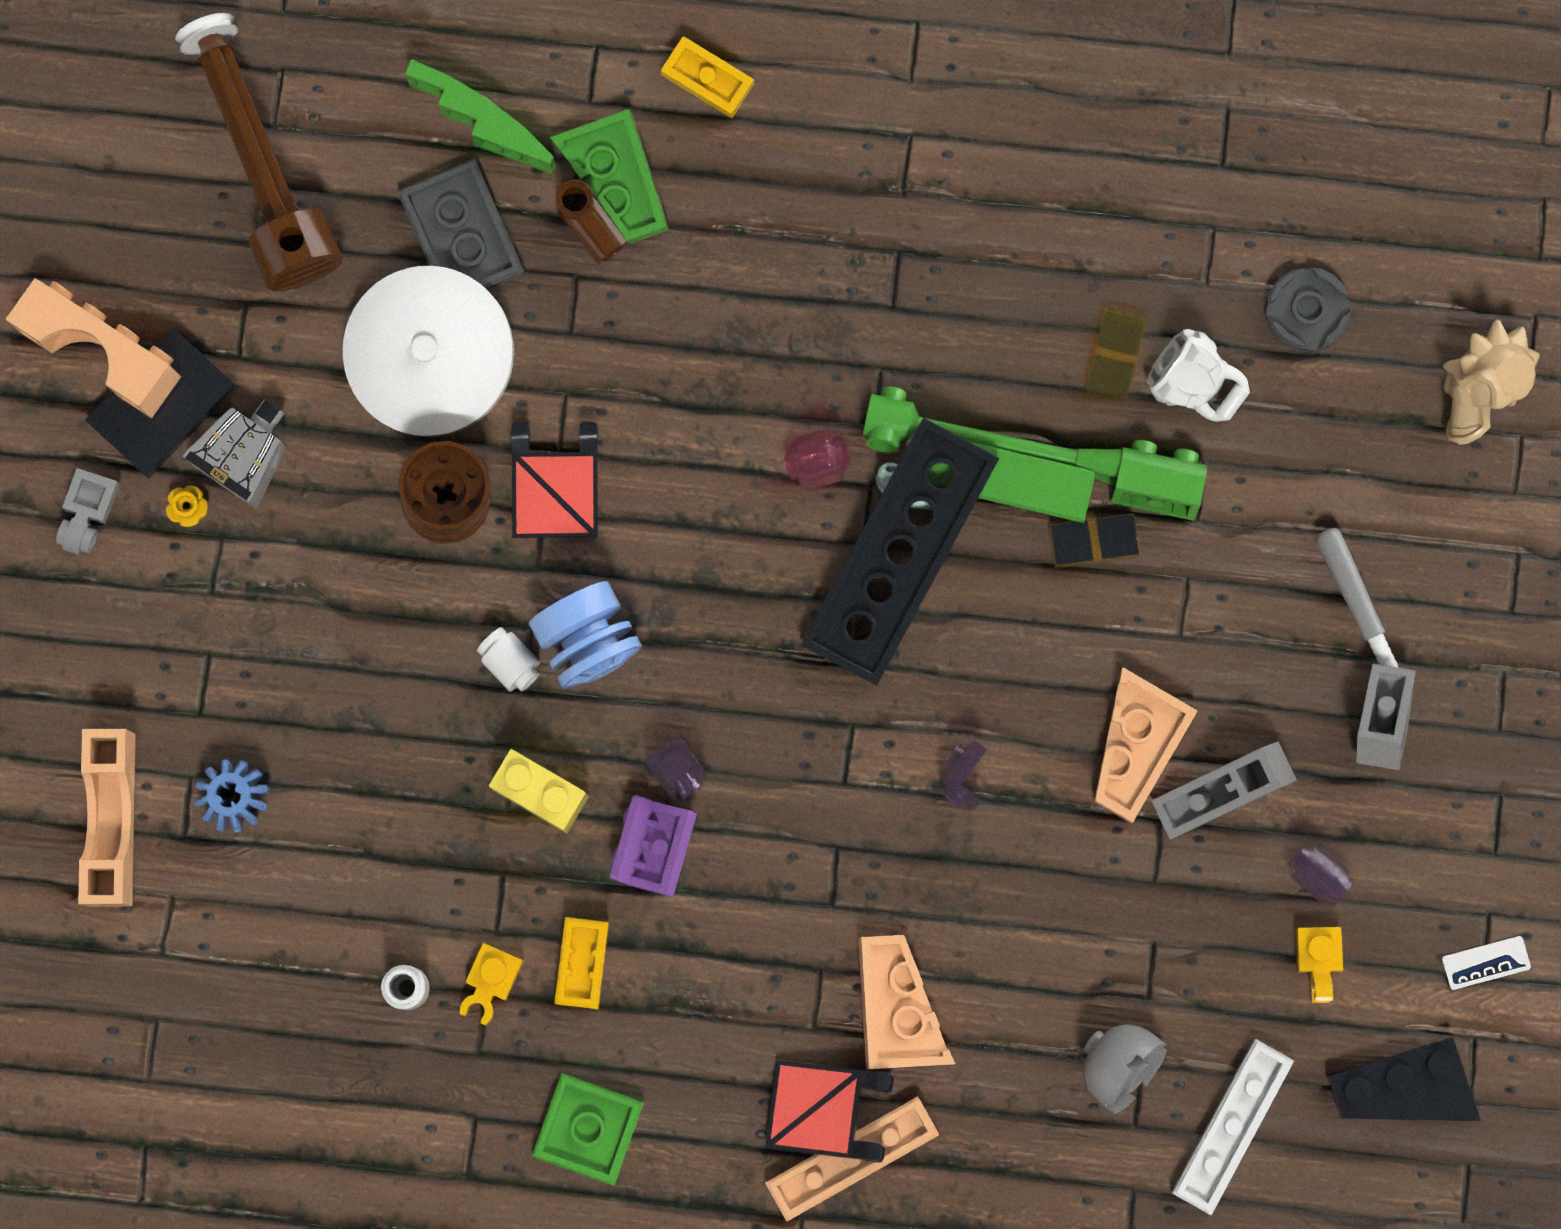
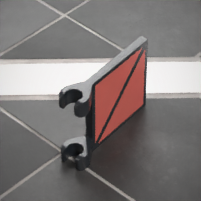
[511,422,598,538]
[765,1060,894,1163]

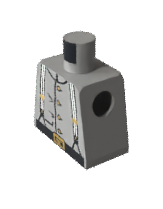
[183,399,286,509]

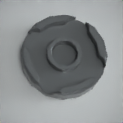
[1265,267,1351,353]

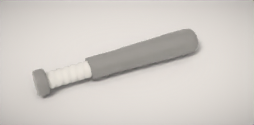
[1316,528,1399,668]

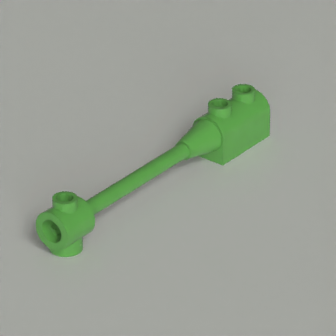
[863,386,1207,521]

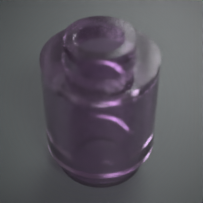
[1288,843,1355,907]

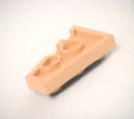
[1094,667,1197,824]
[858,935,955,1069]

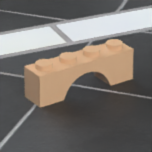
[5,278,181,419]
[78,729,136,907]

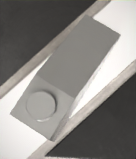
[1151,741,1297,840]

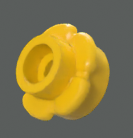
[166,485,208,527]

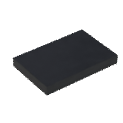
[85,328,236,479]

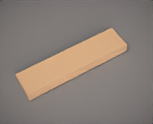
[765,1096,939,1222]

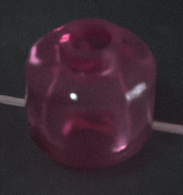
[784,429,851,490]

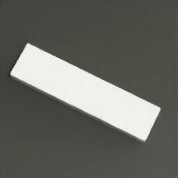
[1171,1039,1294,1215]

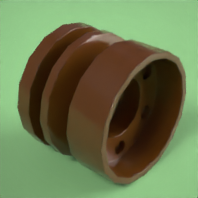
[398,441,490,544]

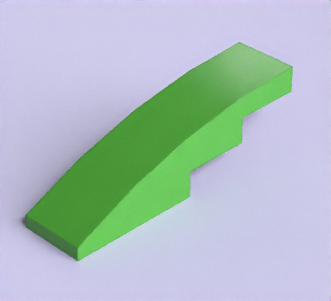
[405,59,556,175]

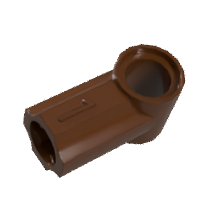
[556,180,627,265]

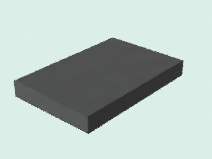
[397,158,525,291]

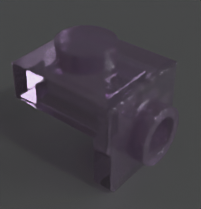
[940,739,987,810]

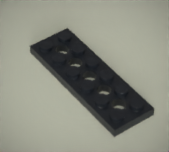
[801,417,1000,686]

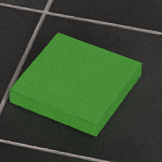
[532,1073,644,1186]

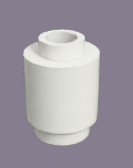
[477,627,540,691]
[381,965,430,1010]

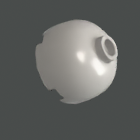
[1083,1024,1167,1114]

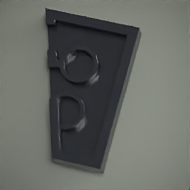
[1326,1037,1481,1121]

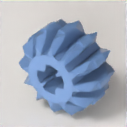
[194,759,269,833]

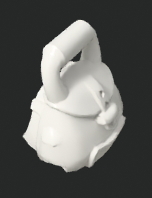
[1147,329,1250,422]

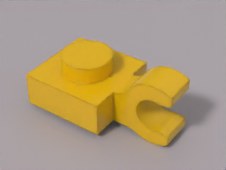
[1295,927,1343,1003]

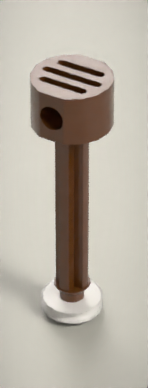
[175,13,343,291]

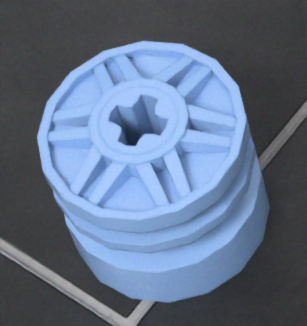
[528,581,642,689]

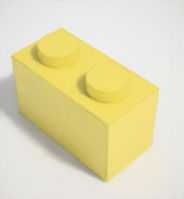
[489,749,589,834]

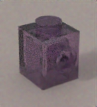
[645,736,707,800]

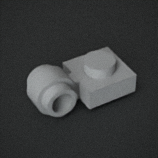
[56,468,120,556]

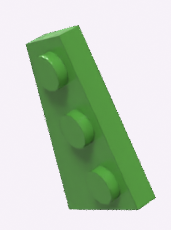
[550,109,669,244]

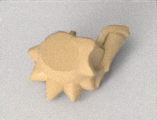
[1443,320,1540,445]

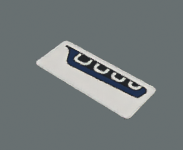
[1442,936,1531,990]

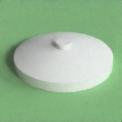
[342,266,514,437]

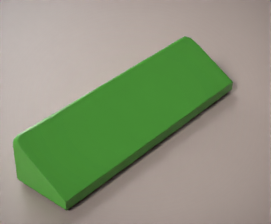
[928,442,1096,523]

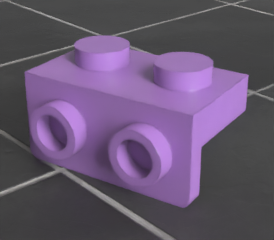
[610,795,697,897]

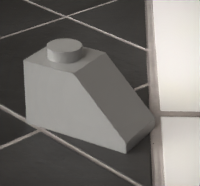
[1356,664,1416,770]

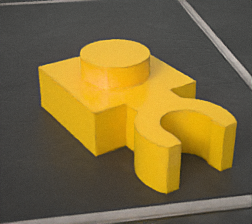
[460,943,524,1025]

